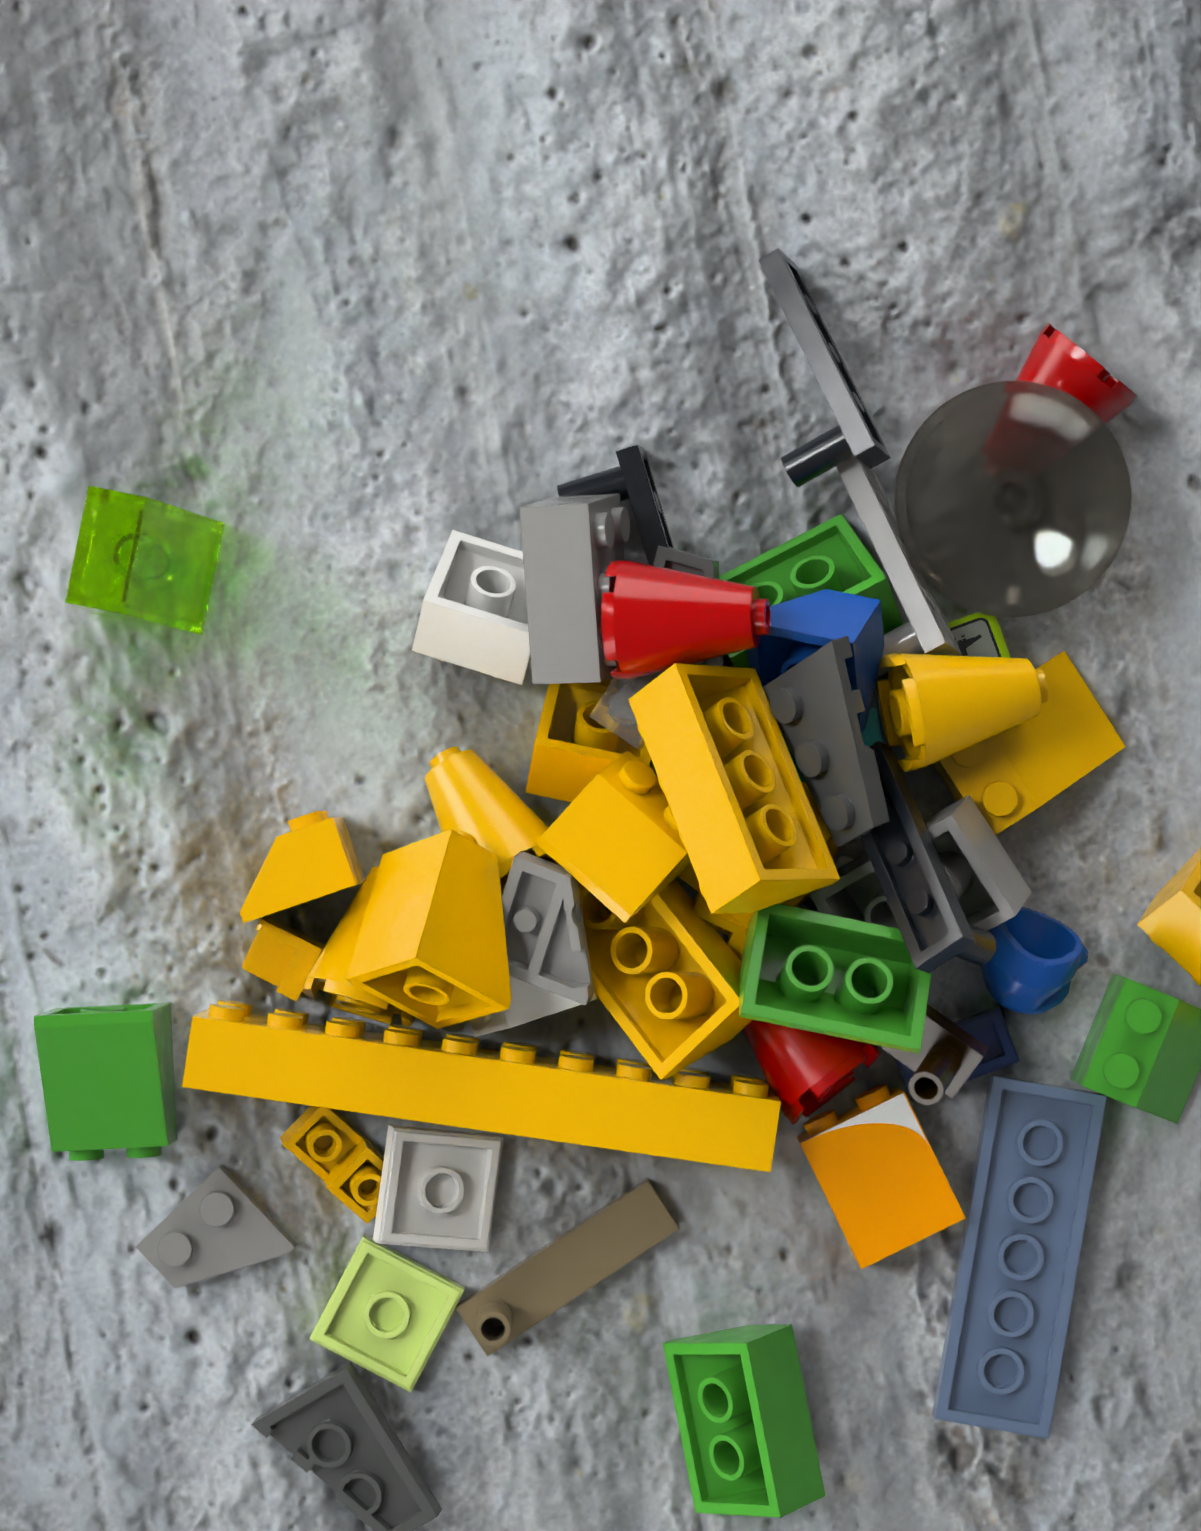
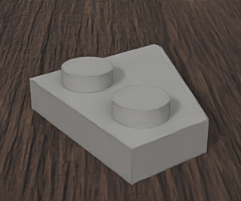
[502,851,594,1005]
[136,1165,298,1288]

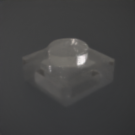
[589,677,649,749]

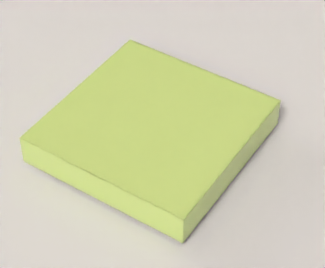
[309,1234,465,1392]

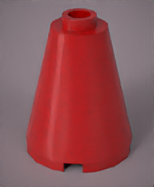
[980,323,1138,487]
[601,560,771,679]
[742,1020,881,1125]

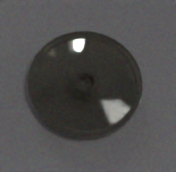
[894,381,1133,617]

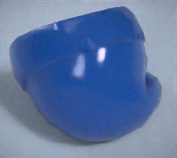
[980,907,1089,1015]

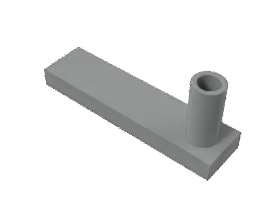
[836,457,962,678]

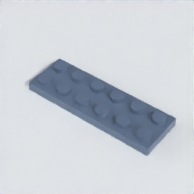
[932,1074,1107,1439]

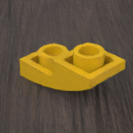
[280,1106,384,1224]

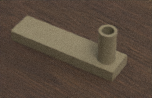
[456,1178,680,1357]

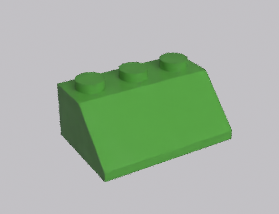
[719,514,903,668]
[739,904,932,1054]
[663,1324,826,1518]

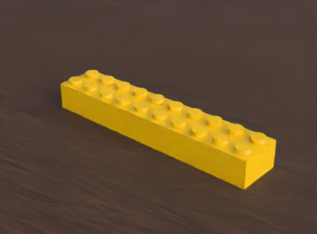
[182,1000,781,1172]

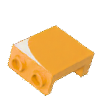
[796,1084,966,1269]

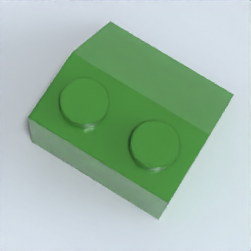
[1070,974,1201,1124]

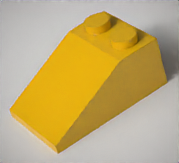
[933,651,1126,835]

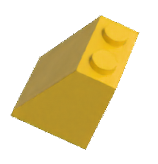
[345,829,512,1029]

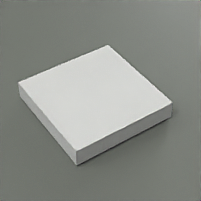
[373,1125,504,1252]

